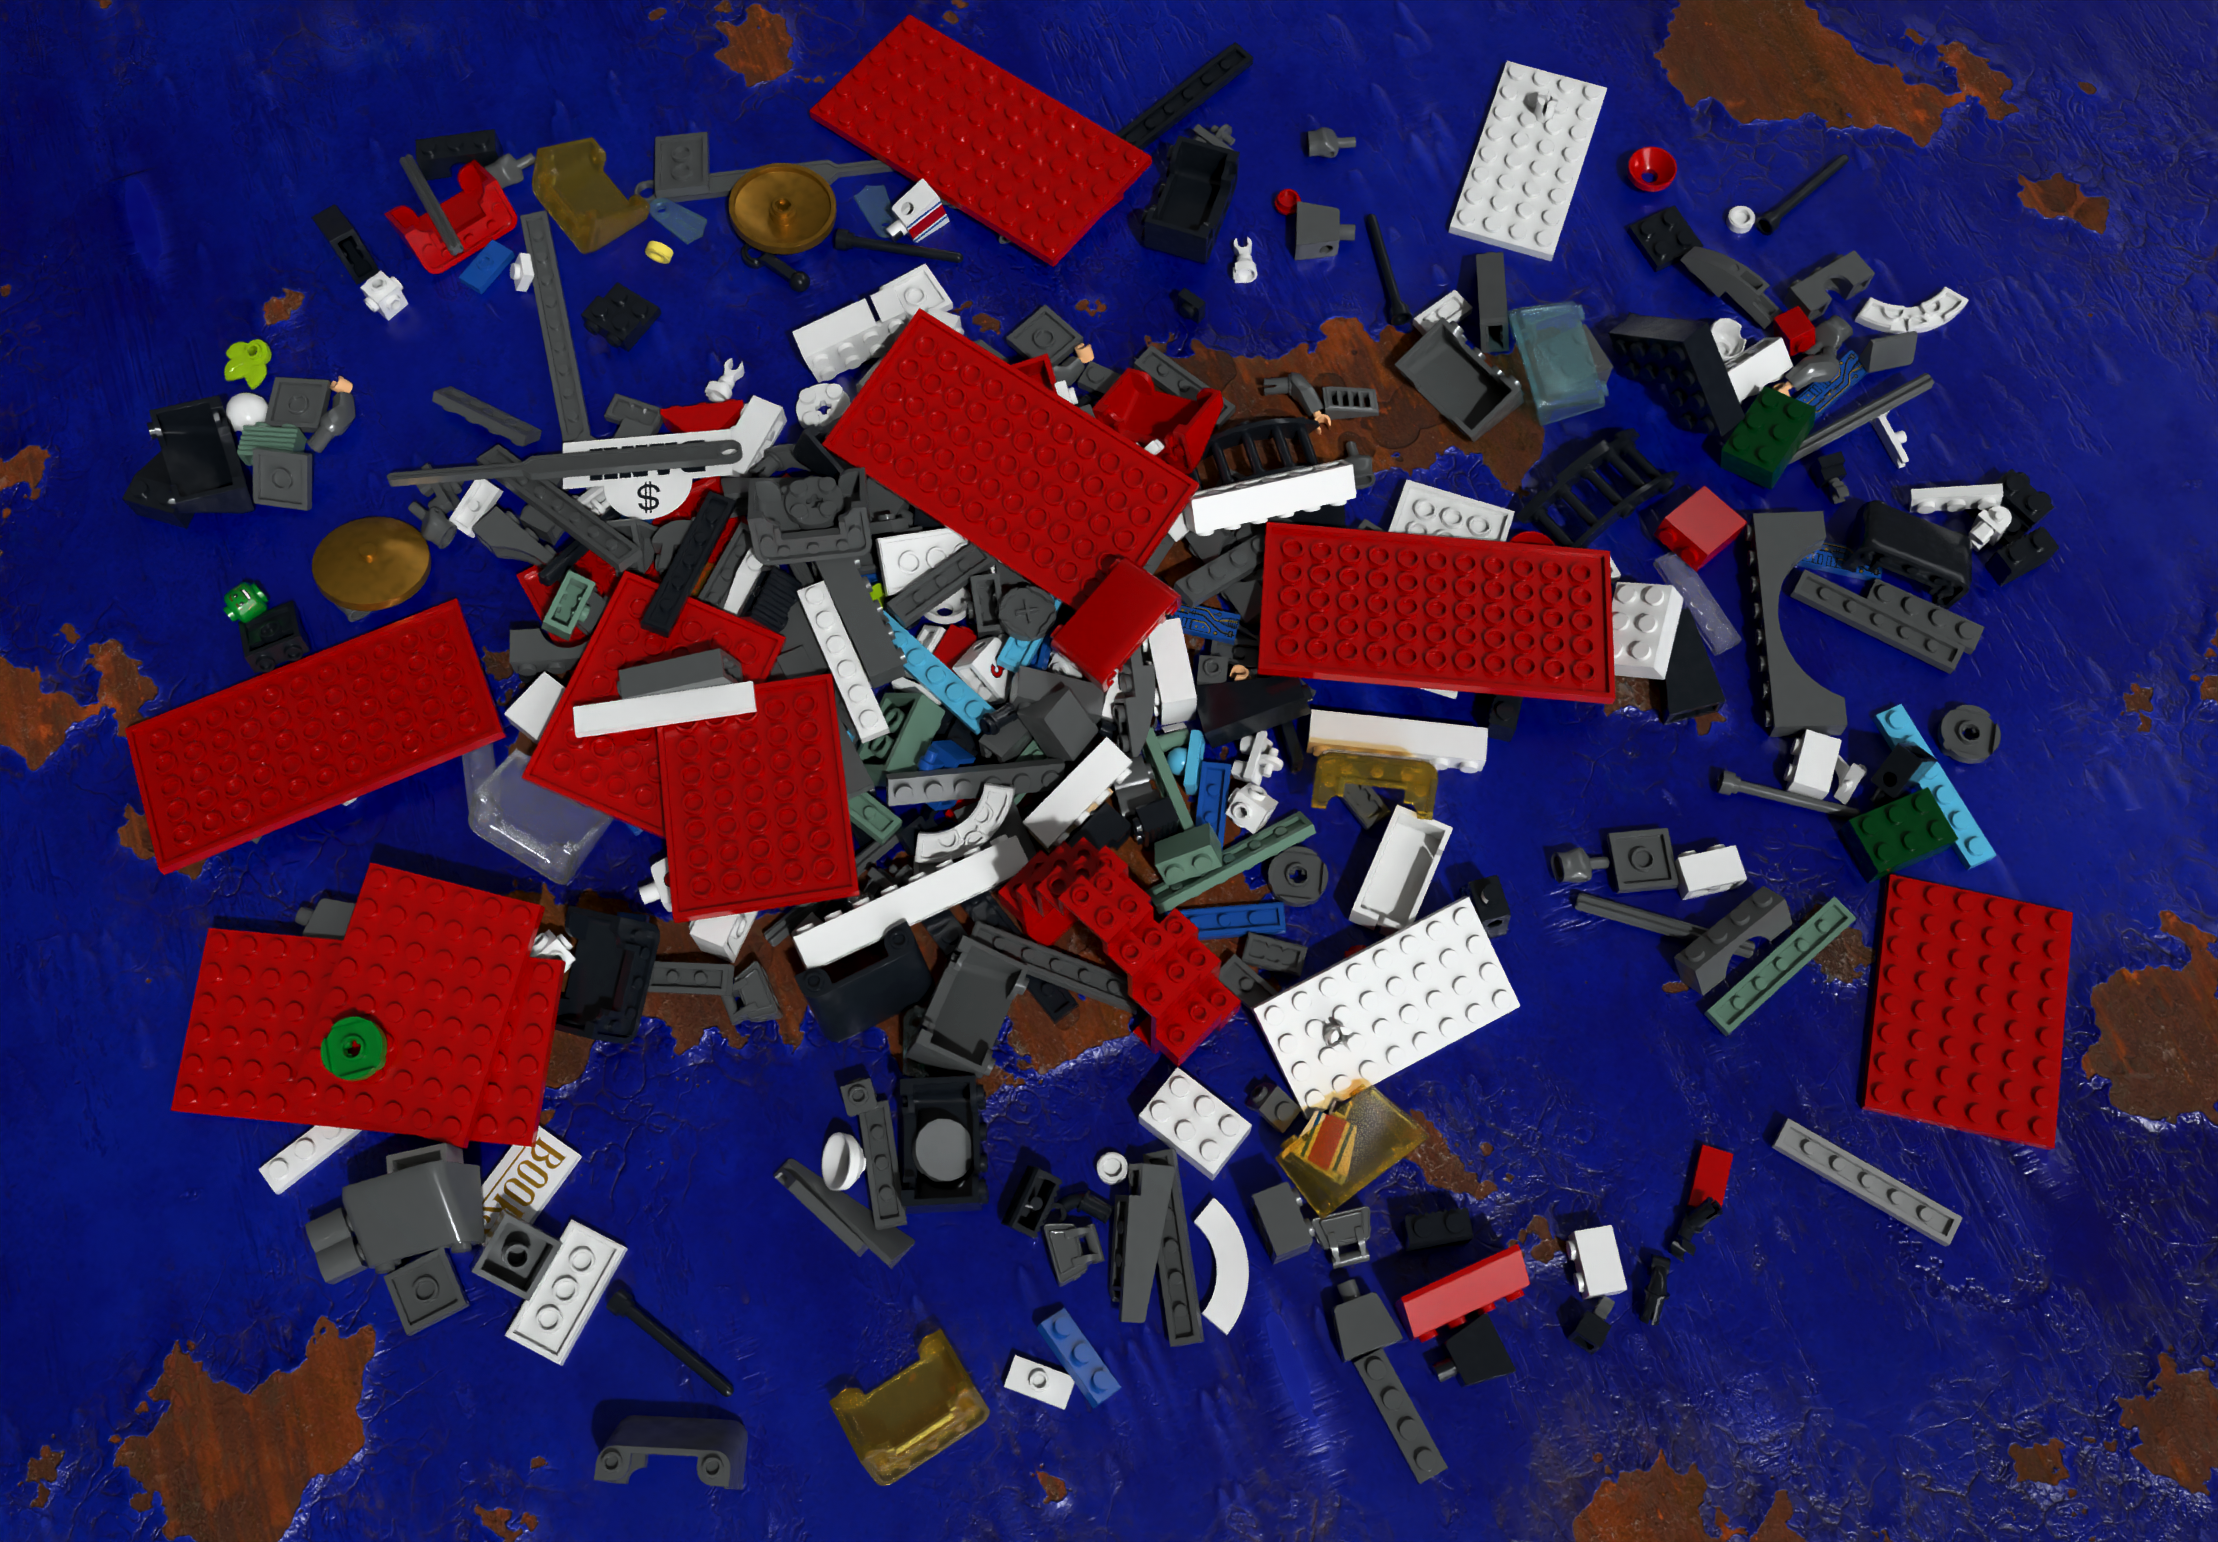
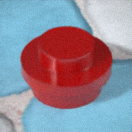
[1275,189,1301,215]

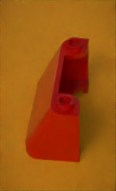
[384,159,517,274]
[1092,368,1223,474]
[1050,557,1182,693]

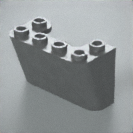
[1395,317,1525,443]

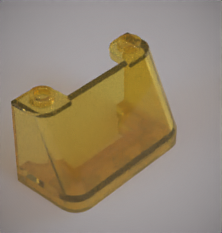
[532,137,650,254]
[1311,749,1438,820]
[1275,1083,1430,1220]
[829,1329,990,1486]

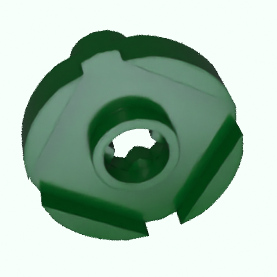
[321,1017,387,1081]

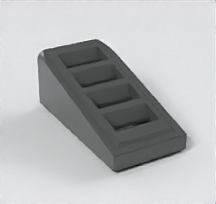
[1321,386,1379,420]

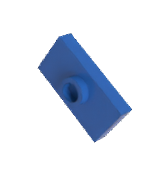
[459,239,515,295]

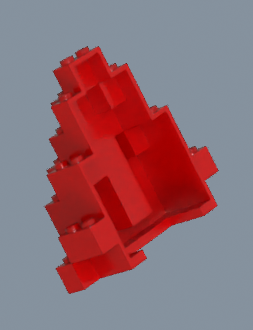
[998,837,1241,1067]

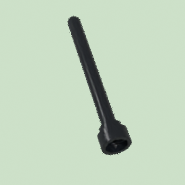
[1755,154,1849,236]
[1366,214,1412,326]
[835,228,963,263]
[606,1288,734,1397]

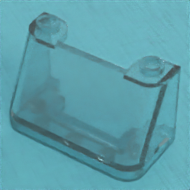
[1508,300,1609,426]

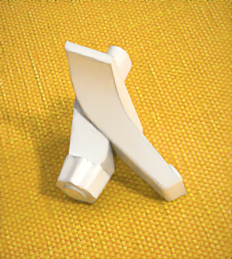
[1834,755,1867,805]

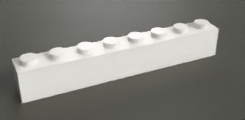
[792,834,1029,970]

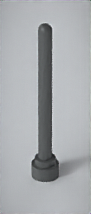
[1716,770,1861,819]

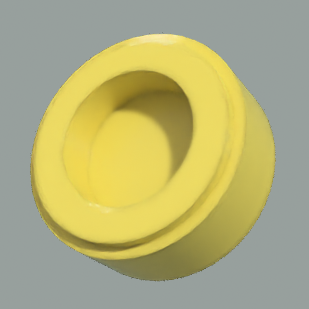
[645,241,674,264]

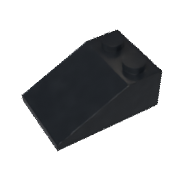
[122,450,195,529]

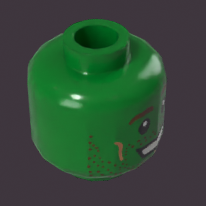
[223,582,269,623]

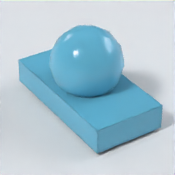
[1166,730,1206,796]

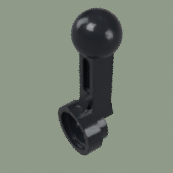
[742,243,810,292]

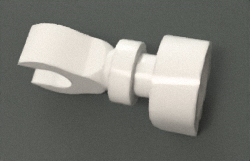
[1232,237,1257,283]
[705,358,745,403]

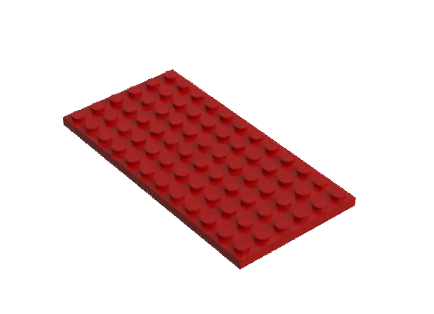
[809,14,1152,267]
[822,308,1200,612]
[1257,522,1616,704]
[125,598,506,875]
[171,928,566,1147]

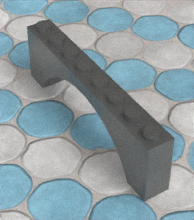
[1744,511,1848,737]

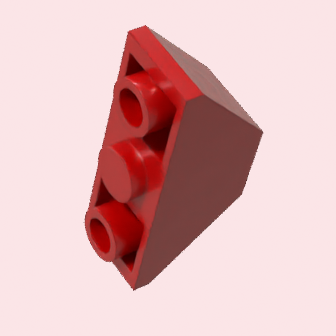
[660,399,744,434]

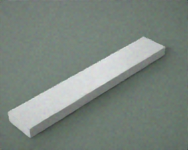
[573,681,757,738]

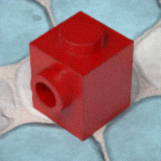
[1773,306,1815,357]

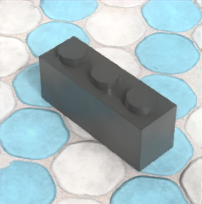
[1009,665,1104,724]

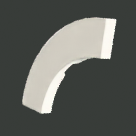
[1855,287,1969,334]
[914,783,1016,864]
[1194,1198,1249,1336]

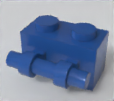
[917,740,976,811]

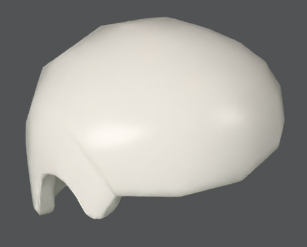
[1710,318,1747,363]
[226,393,268,432]

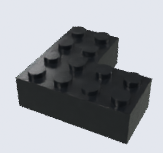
[1608,314,1745,437]

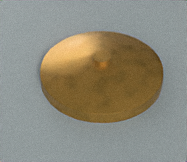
[729,163,836,255]
[312,517,431,611]

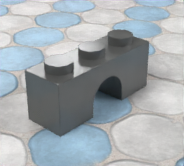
[1783,250,1875,321]

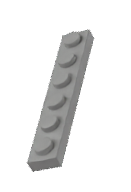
[1771,1118,1963,1247]

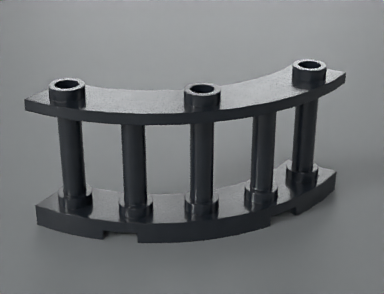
[1187,417,1320,492]
[1516,428,1679,549]

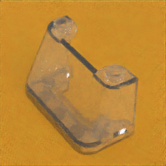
[468,749,614,885]

